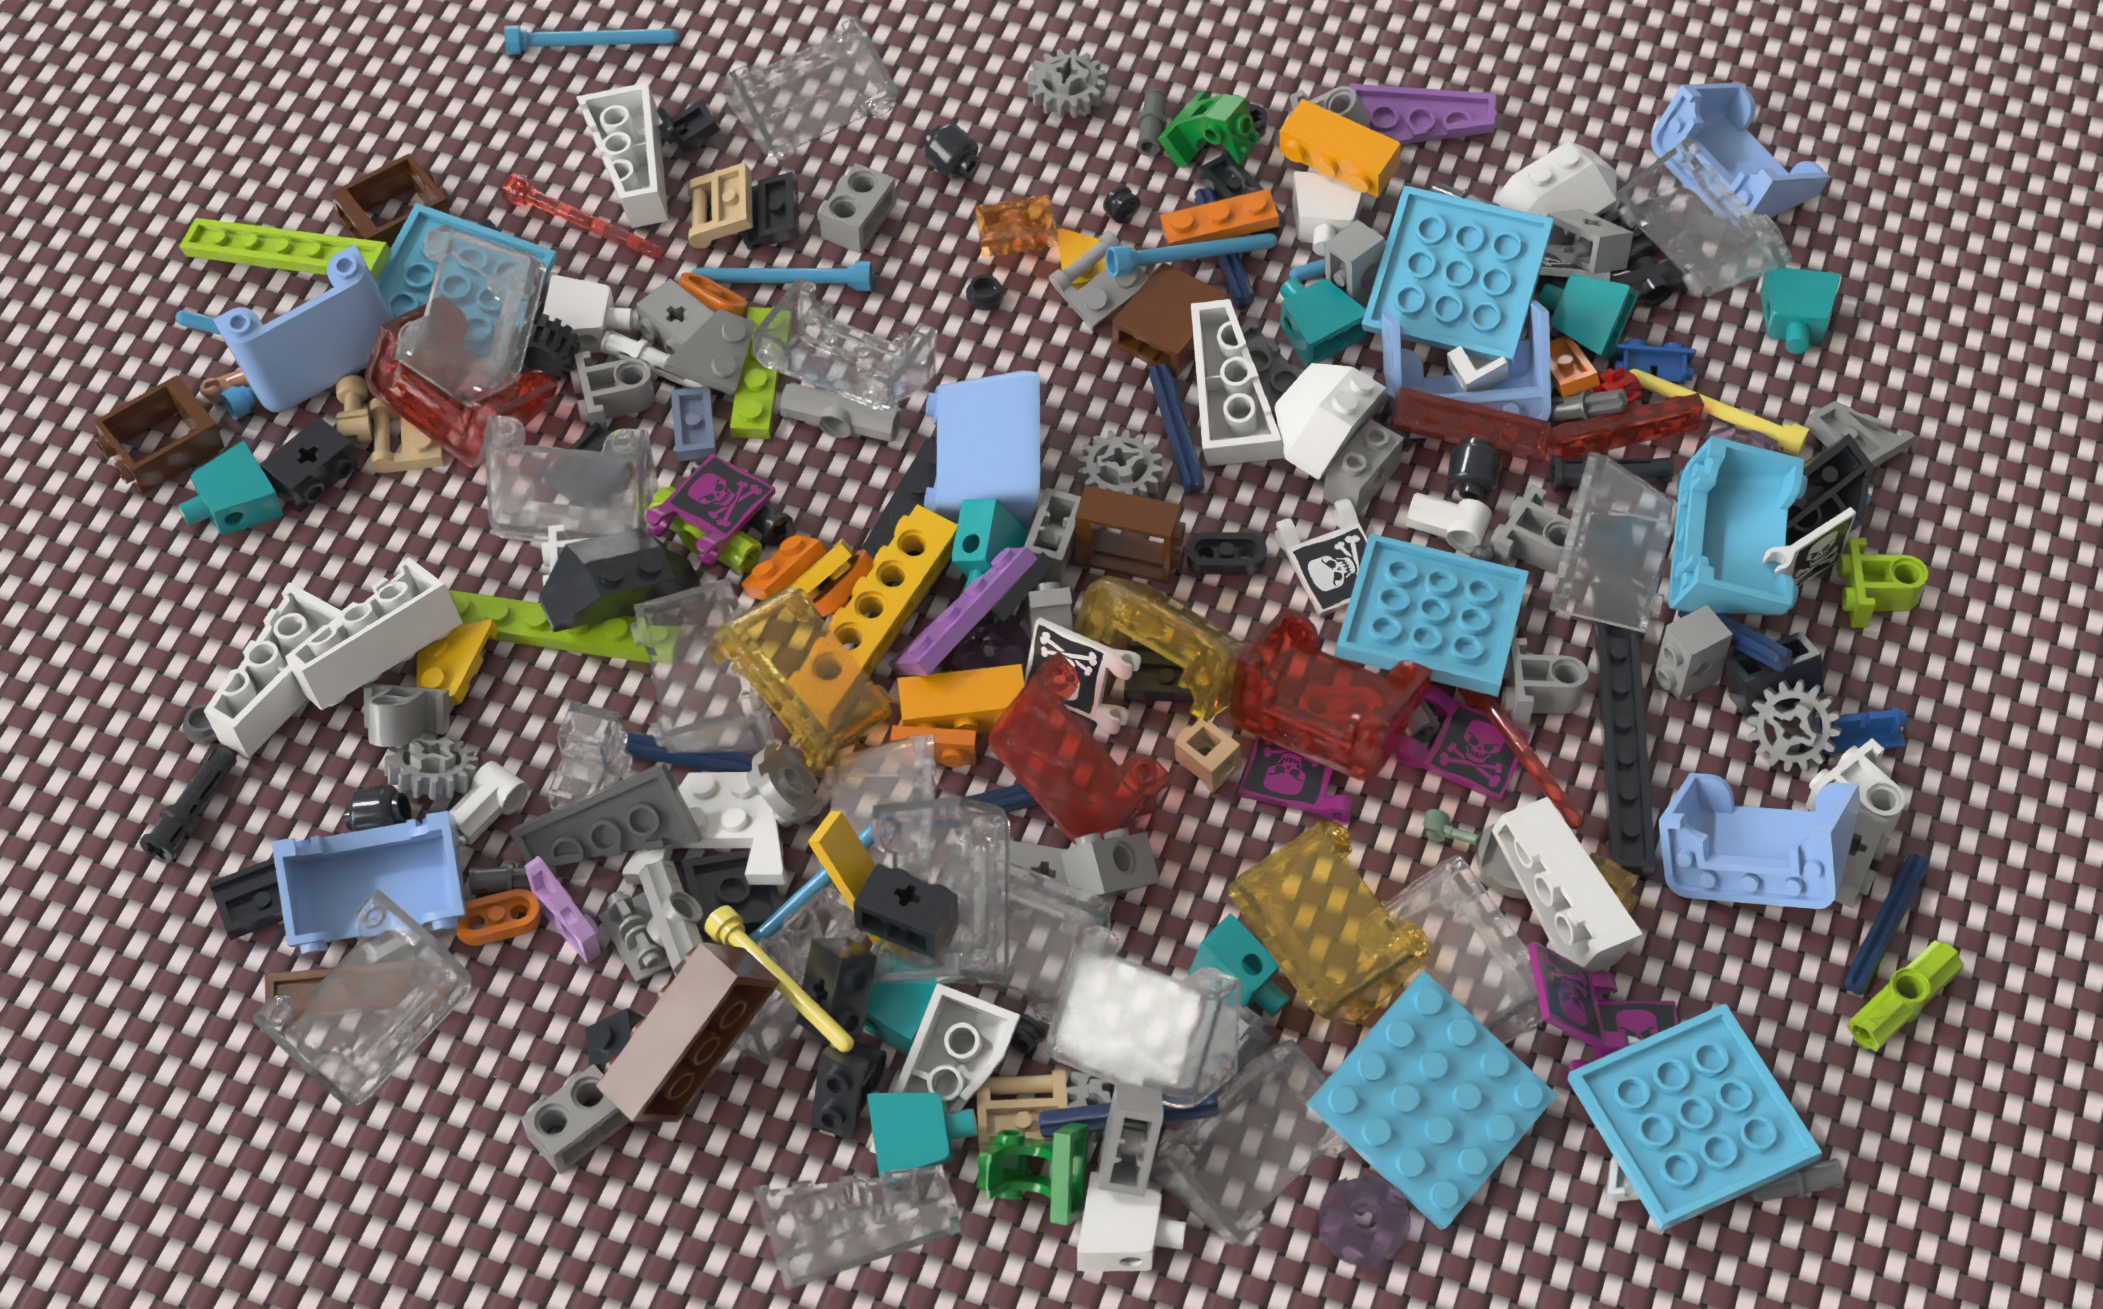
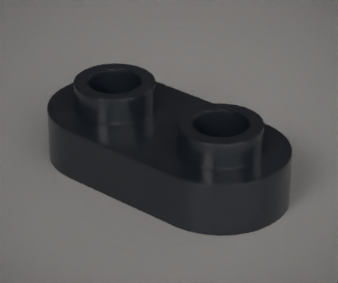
[1186,532,1267,575]

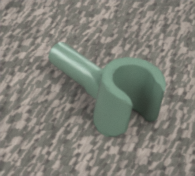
[1423,809,1480,845]

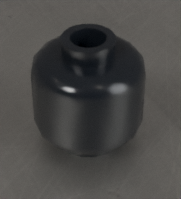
[923,123,979,179]
[1447,438,1502,500]
[344,784,412,832]

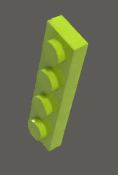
[730,307,787,439]

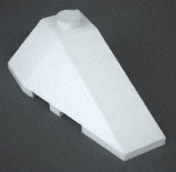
[870,983,1021,1154]

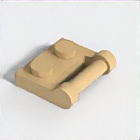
[688,162,753,248]
[369,395,444,473]
[977,1069,1068,1150]

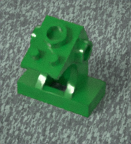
[1157,91,1260,167]
[977,1122,1088,1225]

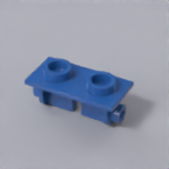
[1613,340,1696,384]
[1813,707,1907,755]

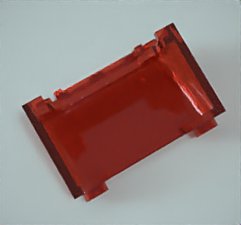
[365,296,559,467]
[1230,608,1433,781]
[988,651,1173,846]

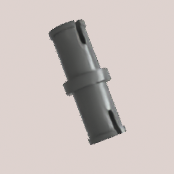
[1137,88,1168,156]

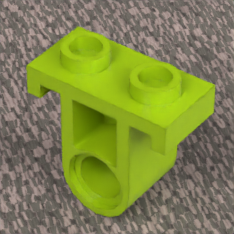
[1837,538,1928,628]

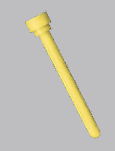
[1629,369,1810,457]
[704,906,854,1052]

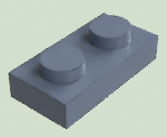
[671,386,717,461]

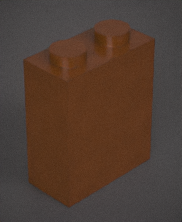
[1112,263,1228,379]

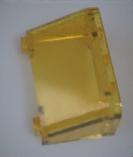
[1073,576,1262,722]
[706,586,892,776]
[1227,820,1433,1023]

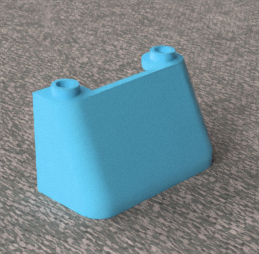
[1668,436,1807,615]

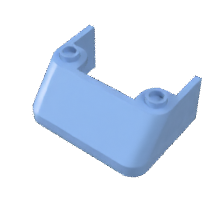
[1381,300,1551,438]

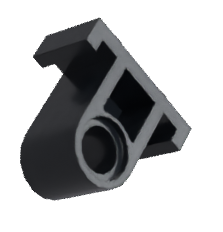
[810,1040,887,1140]

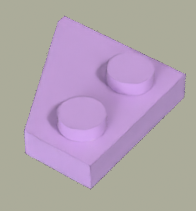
[524,856,601,964]

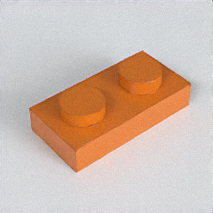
[1550,335,1600,398]
[741,534,827,603]
[890,725,977,768]

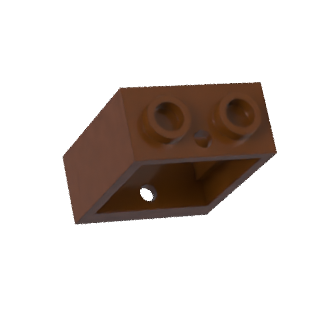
[330,153,452,249]
[94,375,225,494]
[1075,485,1186,584]

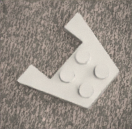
[622,772,787,885]

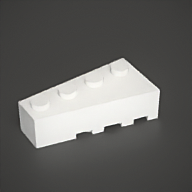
[577,82,668,228]
[1191,299,1285,466]
[285,557,463,710]
[204,582,342,758]
[1492,797,1643,972]

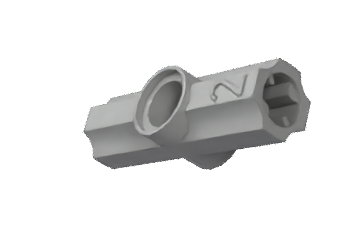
[780,382,902,442]
[638,859,703,977]

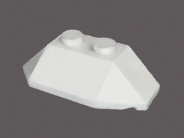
[1492,141,1616,217]
[1274,363,1389,480]

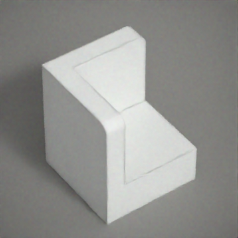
[1447,346,1509,392]

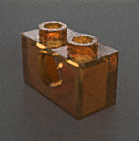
[975,195,1057,258]

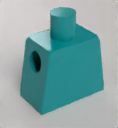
[1760,265,1840,354]
[1539,274,1640,361]
[1280,278,1367,368]
[178,441,284,535]
[951,499,1029,593]
[1188,913,1290,1018]
[863,955,950,1057]
[867,1093,978,1184]

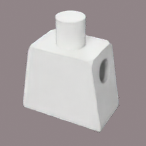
[1292,171,1364,256]
[543,275,634,353]
[1077,1171,1186,1272]

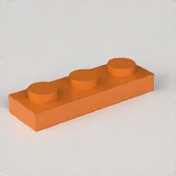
[1160,189,1279,247]

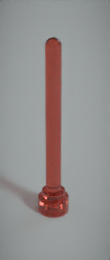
[502,173,663,260]
[1458,687,1584,830]

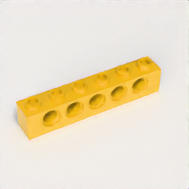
[786,504,957,732]

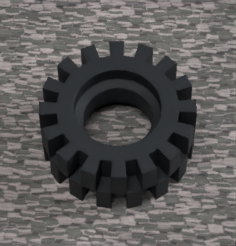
[504,313,581,383]

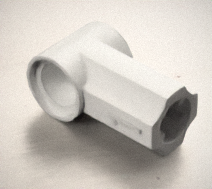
[1406,492,1492,553]
[449,761,528,845]

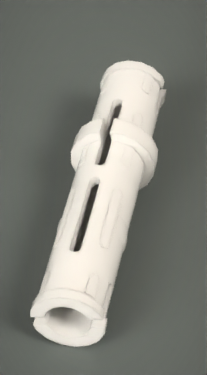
[600,329,706,388]

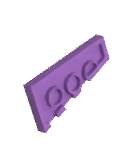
[1349,83,1496,145]
[888,547,1038,675]

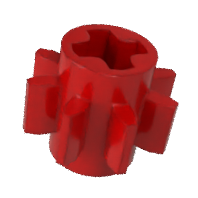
[1592,367,1642,417]

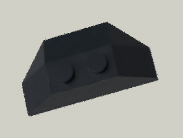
[1785,434,1874,546]
[538,527,705,633]

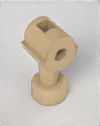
[336,375,373,444]

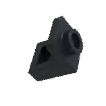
[657,98,721,153]
[585,1008,645,1072]

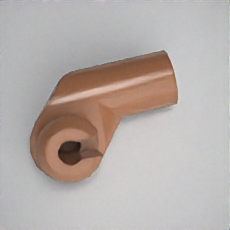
[200,370,250,404]

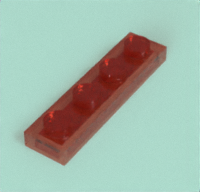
[1391,387,1551,463]
[1546,393,1705,460]

